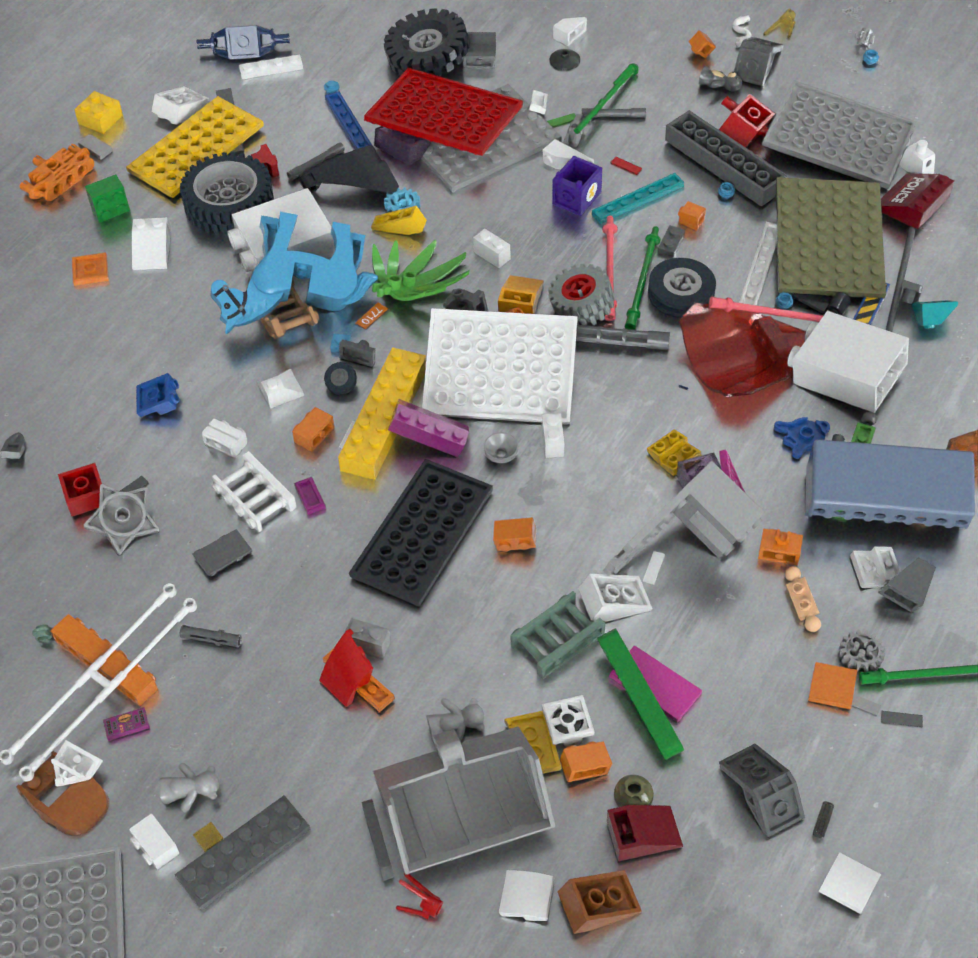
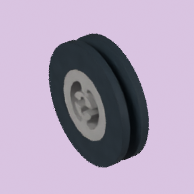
[648,258,716,317]

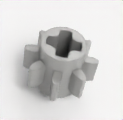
[855,28,875,47]

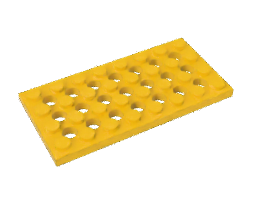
[126,96,264,198]

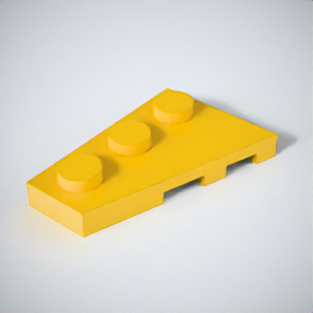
[504,711,561,774]

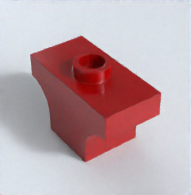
[251,144,279,178]

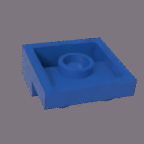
[136,373,179,417]

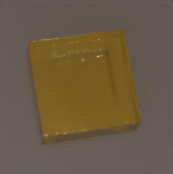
[193,822,224,852]

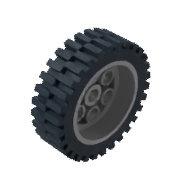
[180,152,274,235]

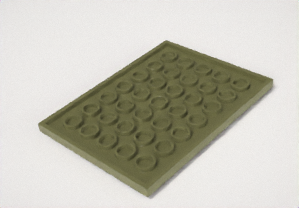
[776,177,886,298]

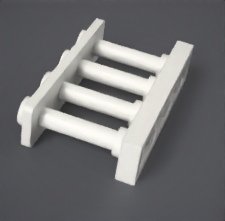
[212,451,297,532]

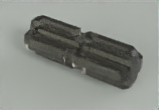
[813,801,834,838]

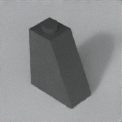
[878,557,936,613]

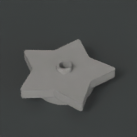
[83,484,159,555]

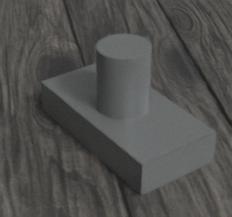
[901,280,923,304]
[339,339,376,367]

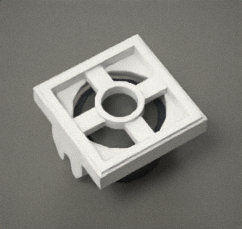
[542,695,595,747]

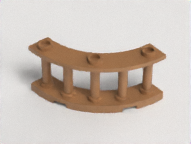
[247,278,319,339]

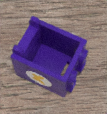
[552,156,603,216]

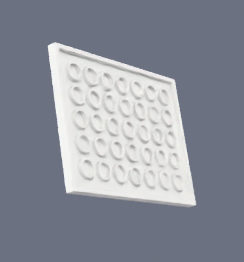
[422,308,578,424]

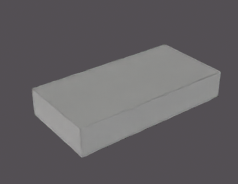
[78,134,113,160]

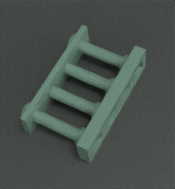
[510,591,605,679]

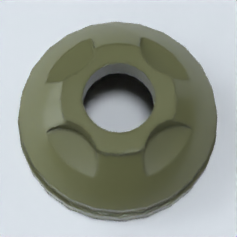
[614,775,654,807]

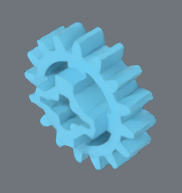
[384,187,421,213]

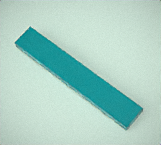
[592,173,684,224]

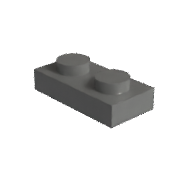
[658,225,686,257]

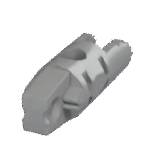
[563,114,584,147]

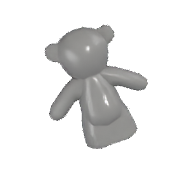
[426,698,485,742]
[159,763,219,812]

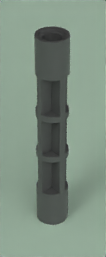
[576,325,670,350]

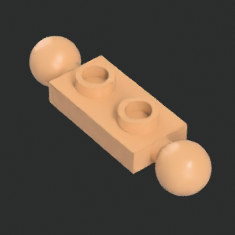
[785,566,821,632]

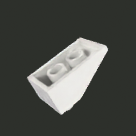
[152,86,209,125]
[132,217,171,270]
[578,573,653,621]

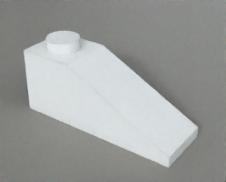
[543,139,594,170]

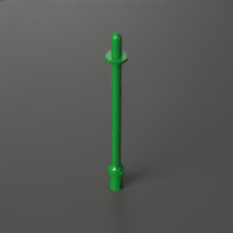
[624,226,661,330]
[859,665,978,685]

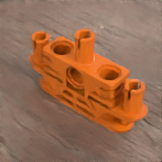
[20,144,94,201]

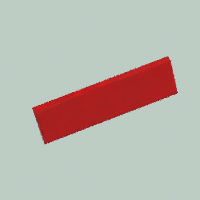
[610,157,642,175]

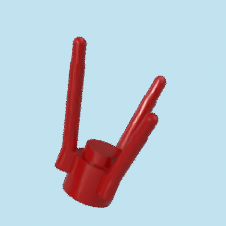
[396,873,443,920]

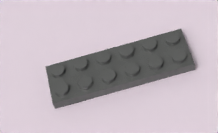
[175,795,311,910]

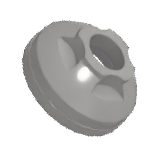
[484,432,518,463]

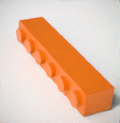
[50,614,158,706]

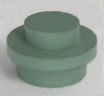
[32,624,52,641]

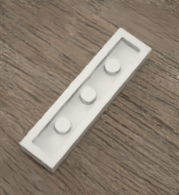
[239,55,303,79]

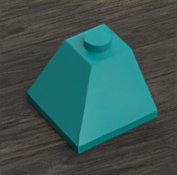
[912,300,958,329]

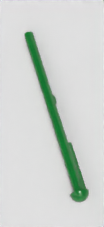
[574,63,639,134]

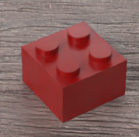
[58,463,102,516]

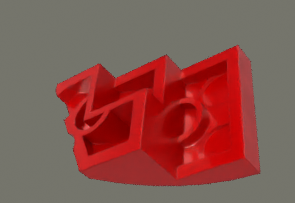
[319,629,373,707]

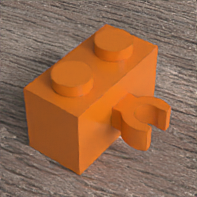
[758,528,803,566]

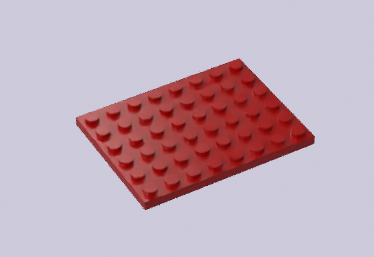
[364,68,523,156]

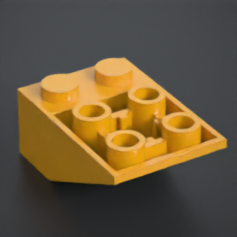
[498,275,544,314]

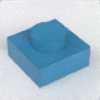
[330,333,352,352]

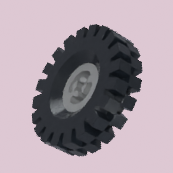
[383,8,470,76]

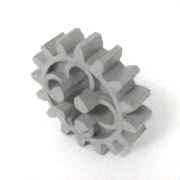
[839,629,885,672]

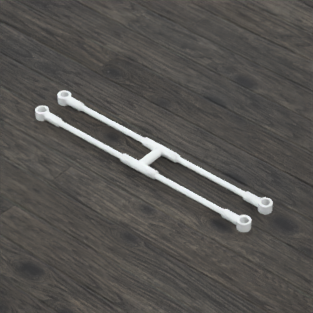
[0,583,197,782]

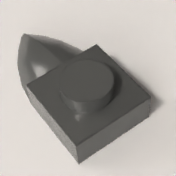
[1,432,25,459]

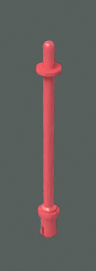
[602,215,618,321]
[709,296,823,322]

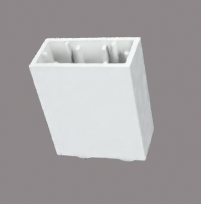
[227,188,335,272]
[788,311,909,413]

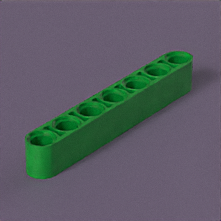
[597,628,684,761]

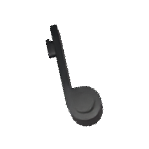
[792,292,851,315]

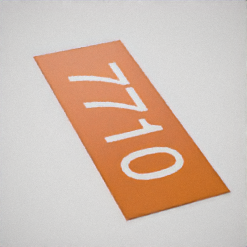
[355,302,389,329]

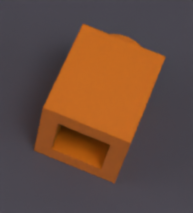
[678,201,706,231]

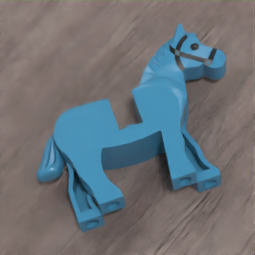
[210,212,378,334]

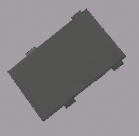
[192,529,252,576]

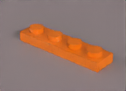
[323,648,395,712]

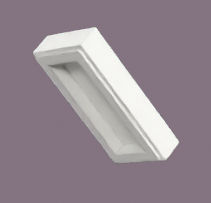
[529,90,548,114]

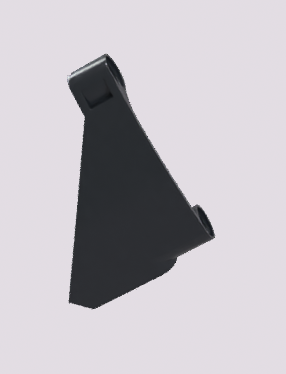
[299,145,399,194]

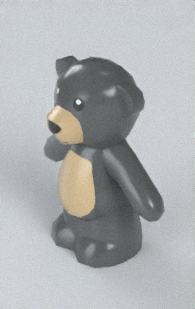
[699,66,742,92]

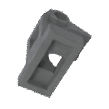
[443,288,488,311]

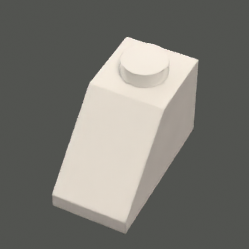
[553,17,587,46]

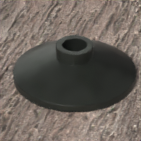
[549,49,580,70]

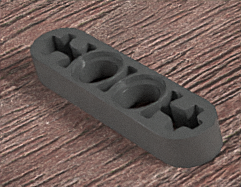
[361,799,394,881]

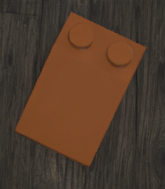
[557,870,642,934]

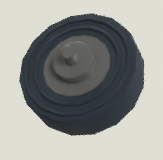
[324,362,357,395]

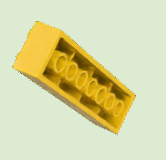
[338,347,427,480]

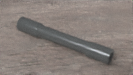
[582,108,646,118]
[287,142,345,181]

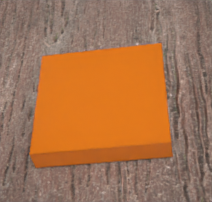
[72,252,109,286]
[808,662,857,709]

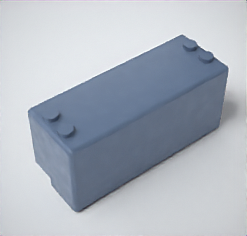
[805,439,975,529]

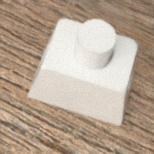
[899,140,935,174]

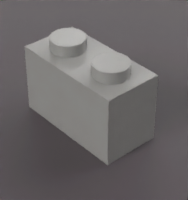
[344,618,391,659]

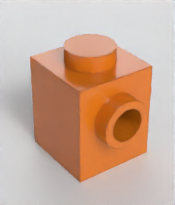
[688,30,716,58]

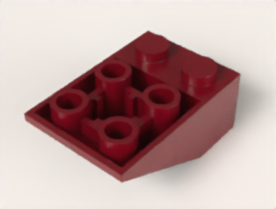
[607,805,683,862]

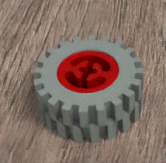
[548,264,615,326]

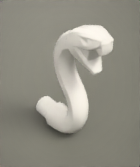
[732,15,751,47]

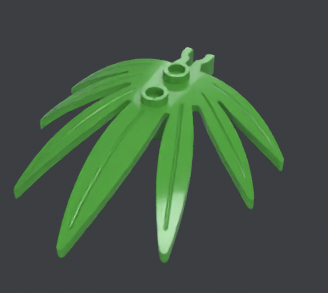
[372,240,470,301]

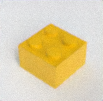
[74,91,123,134]

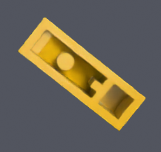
[371,205,427,235]

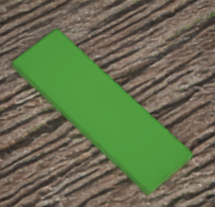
[547,113,576,127]

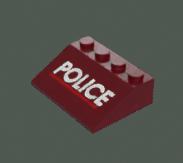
[881,173,955,229]

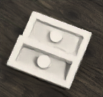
[850,546,901,588]
[819,853,881,914]
[499,870,555,921]

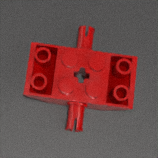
[719,94,776,148]

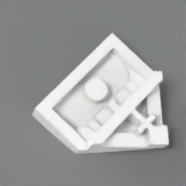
[51,740,103,787]

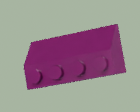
[388,399,469,457]

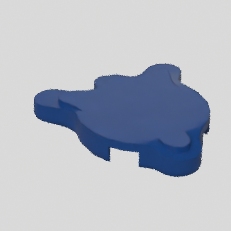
[774,417,830,459]

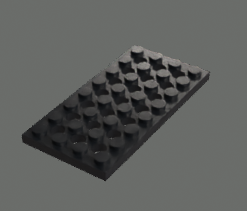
[349,459,493,606]

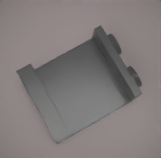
[463,32,496,68]

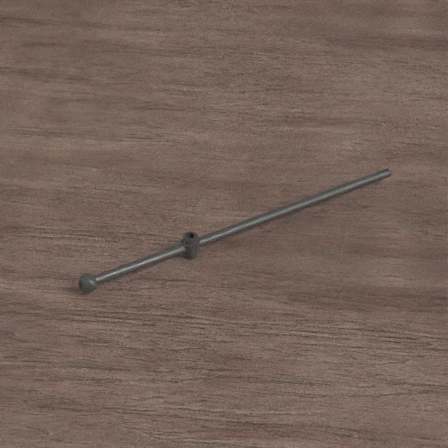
[862,226,916,426]

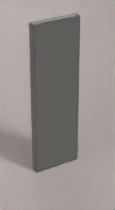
[120,476,149,492]
[881,710,923,727]

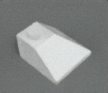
[257,369,304,409]

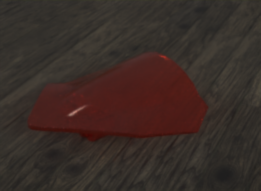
[679,303,806,397]

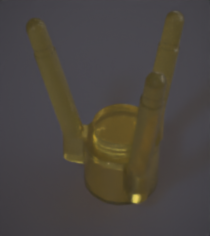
[763,9,796,38]

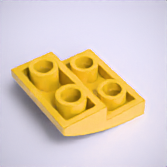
[647,429,702,476]

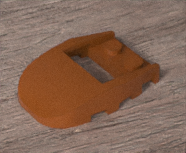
[16,751,109,836]

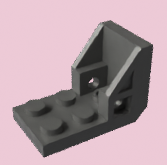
[734,37,783,86]
[719,744,805,837]

